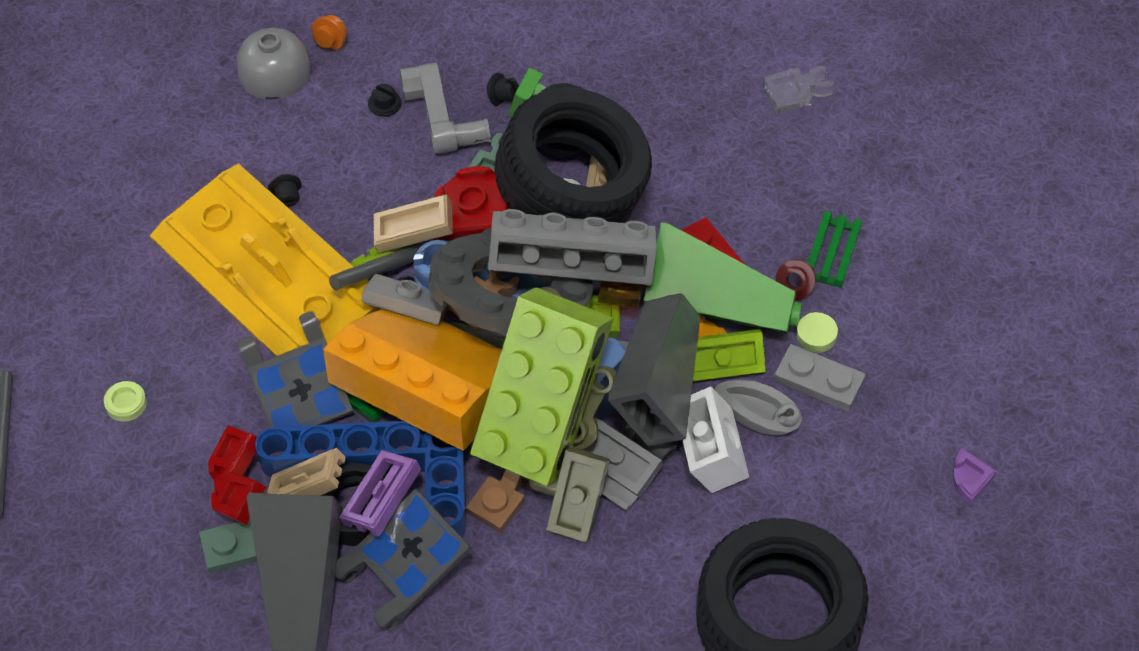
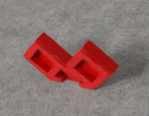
[208,425,267,525]

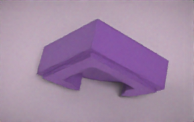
[953,448,997,505]

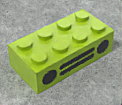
[470,287,614,486]

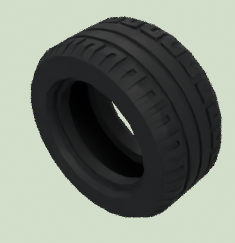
[494,87,653,223]
[696,518,869,651]

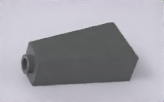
[608,293,700,446]
[247,493,343,651]

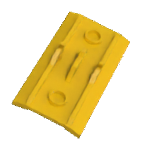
[150,163,382,357]

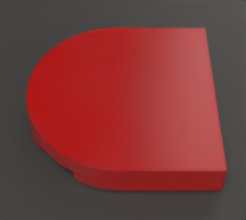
[433,166,510,241]

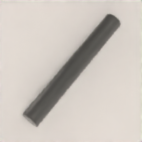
[329,242,425,291]

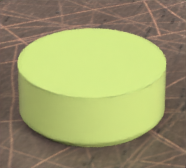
[796,312,838,353]
[104,381,147,422]

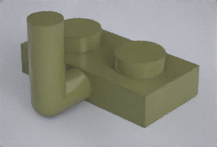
[529,446,610,543]

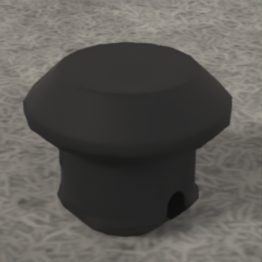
[487,73,519,106]
[368,84,401,116]
[268,174,302,207]

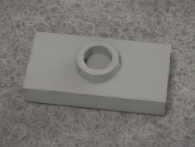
[361,274,449,325]

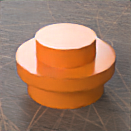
[311,15,347,50]

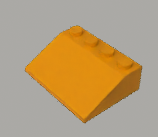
[323,309,502,451]

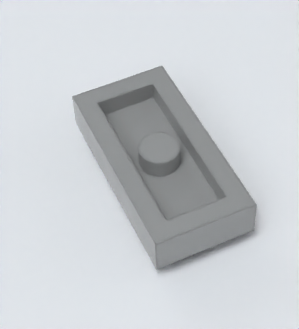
[774,344,866,412]

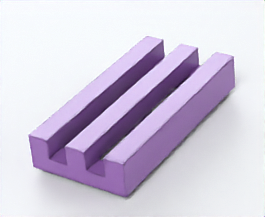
[339,450,421,537]

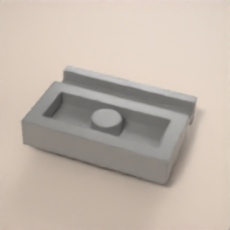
[580,416,664,513]

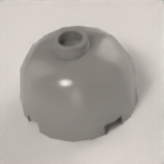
[236,27,311,99]

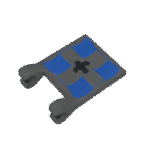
[238,311,354,428]
[335,488,472,631]

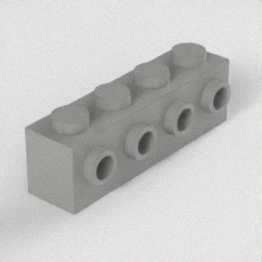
[488,209,657,285]

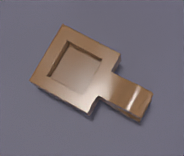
[466,469,528,534]

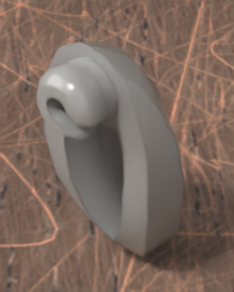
[715,380,802,435]

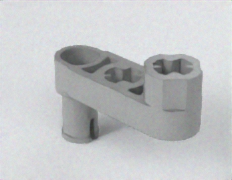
[400,62,491,154]

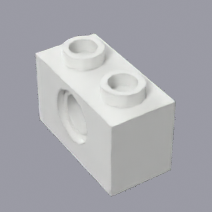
[683,386,749,493]

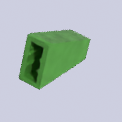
[644,222,802,335]

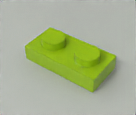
[693,329,766,381]

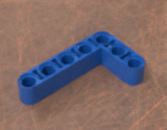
[255,421,466,537]

